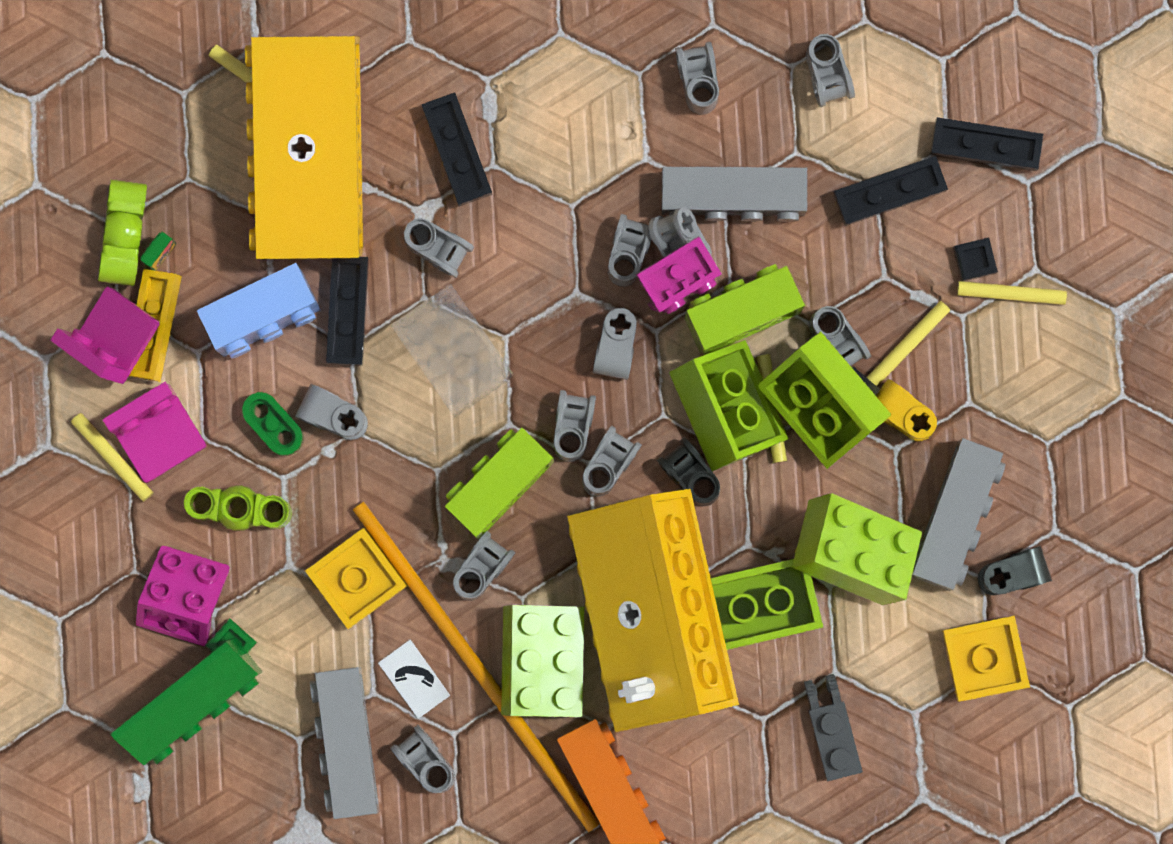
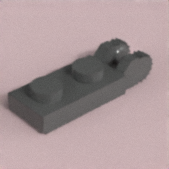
[804,674,863,782]

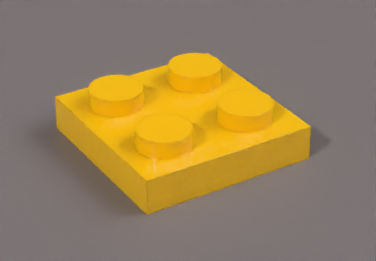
[305,528,407,630]
[942,616,1030,702]

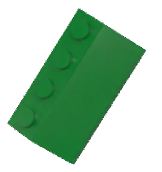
[110,638,263,766]

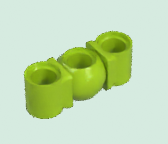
[98,180,147,286]
[184,485,292,531]

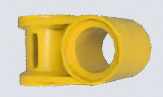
[876,379,937,441]

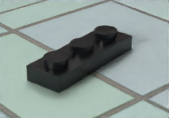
[421,92,493,207]
[930,117,1044,171]
[833,156,948,227]
[326,257,369,366]

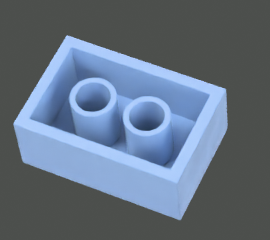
[197,263,321,359]

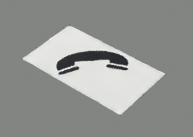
[378,640,450,719]

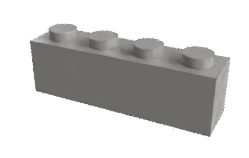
[661,167,807,222]
[912,438,1006,591]
[310,667,380,819]

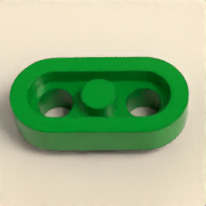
[242,392,304,456]

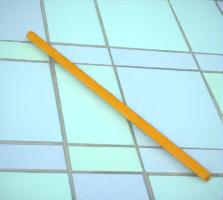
[353,502,600,833]

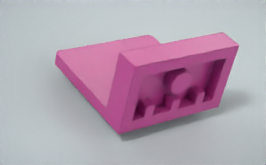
[635,236,722,314]
[50,287,160,384]
[102,382,207,483]
[136,546,230,647]

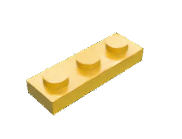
[128,269,182,382]

